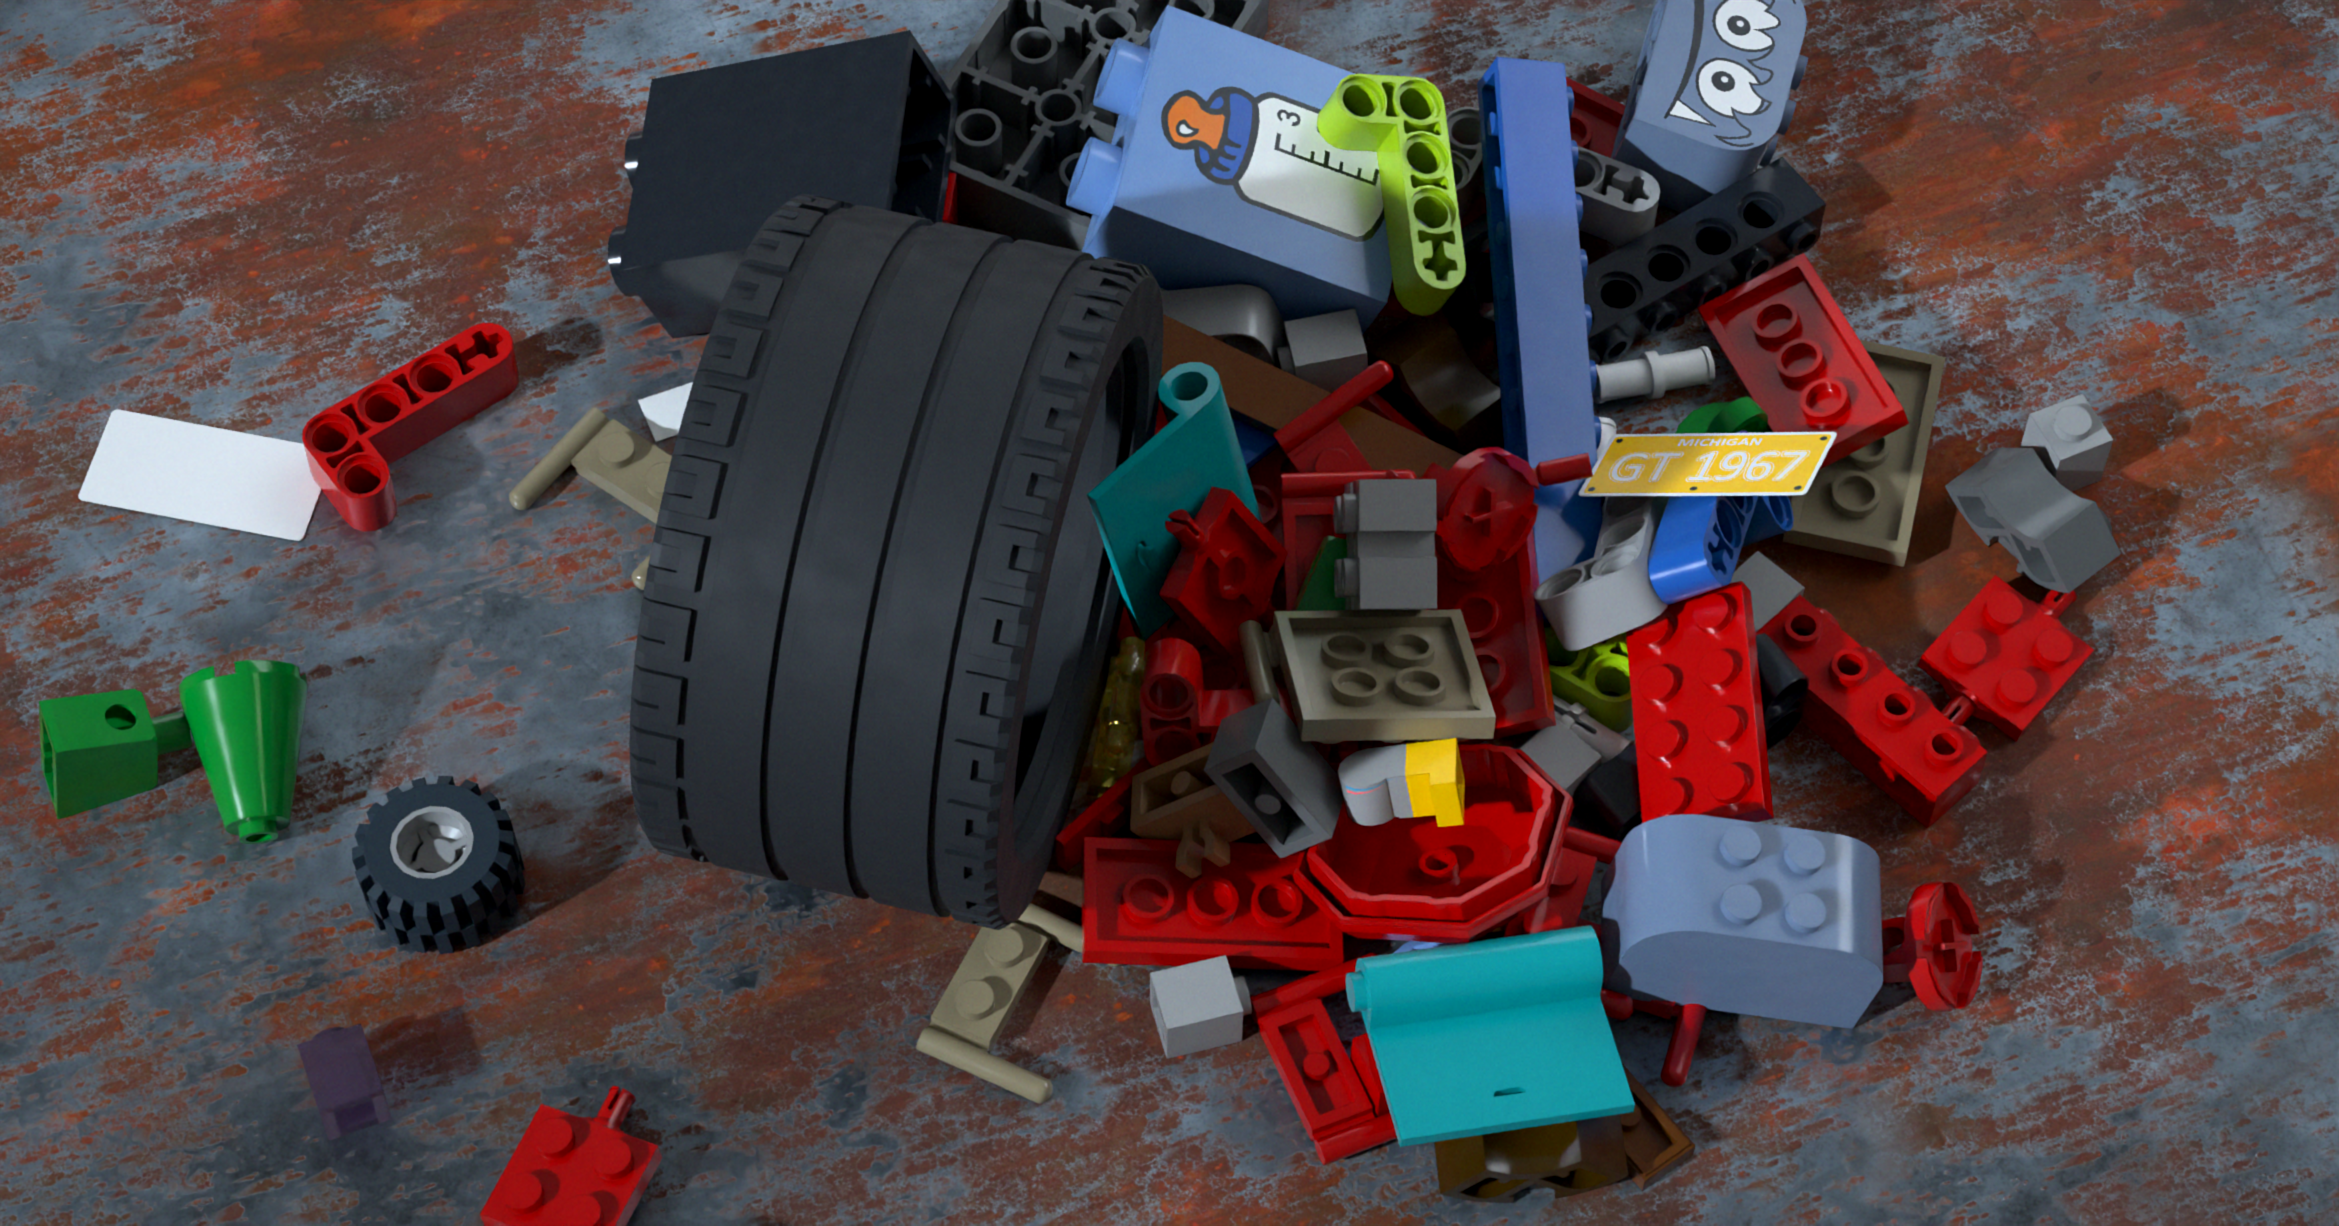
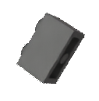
[1204,698,1344,859]

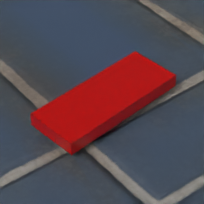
[1055,758,1153,872]

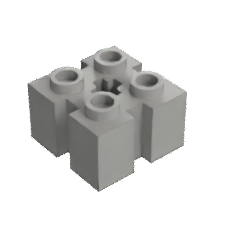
[1333,479,1437,610]

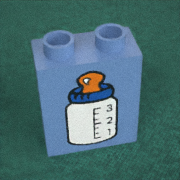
[1066,5,1418,335]

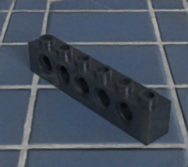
[1493,157,1826,365]

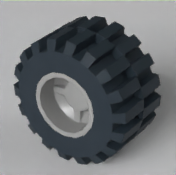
[352,776,525,954]

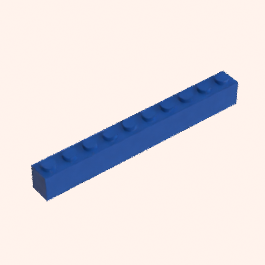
[1477,57,1605,627]

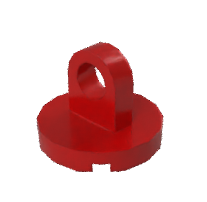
[1420,447,1539,572]
[1882,881,1983,1012]

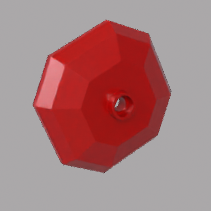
[1293,741,1574,944]

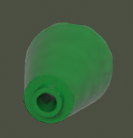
[179,660,308,844]

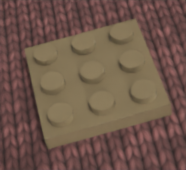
[1272,609,1496,744]

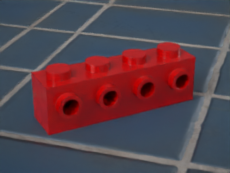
[1755,595,1988,828]

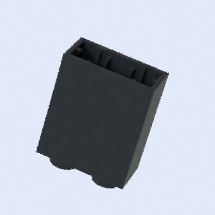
[608,30,958,339]

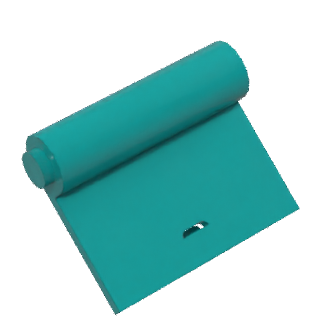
[1087,362,1263,642]
[1346,925,1635,1147]

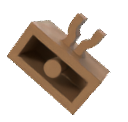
[1130,742,1257,879]

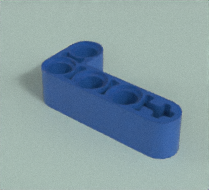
[1647,431,1794,605]

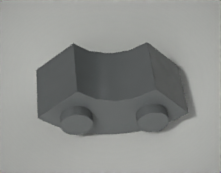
[1945,448,2121,593]

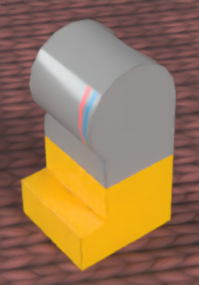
[1338,738,1465,827]

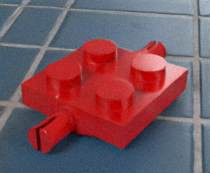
[1159,486,1288,660]
[1917,575,2094,742]
[480,1086,663,1226]

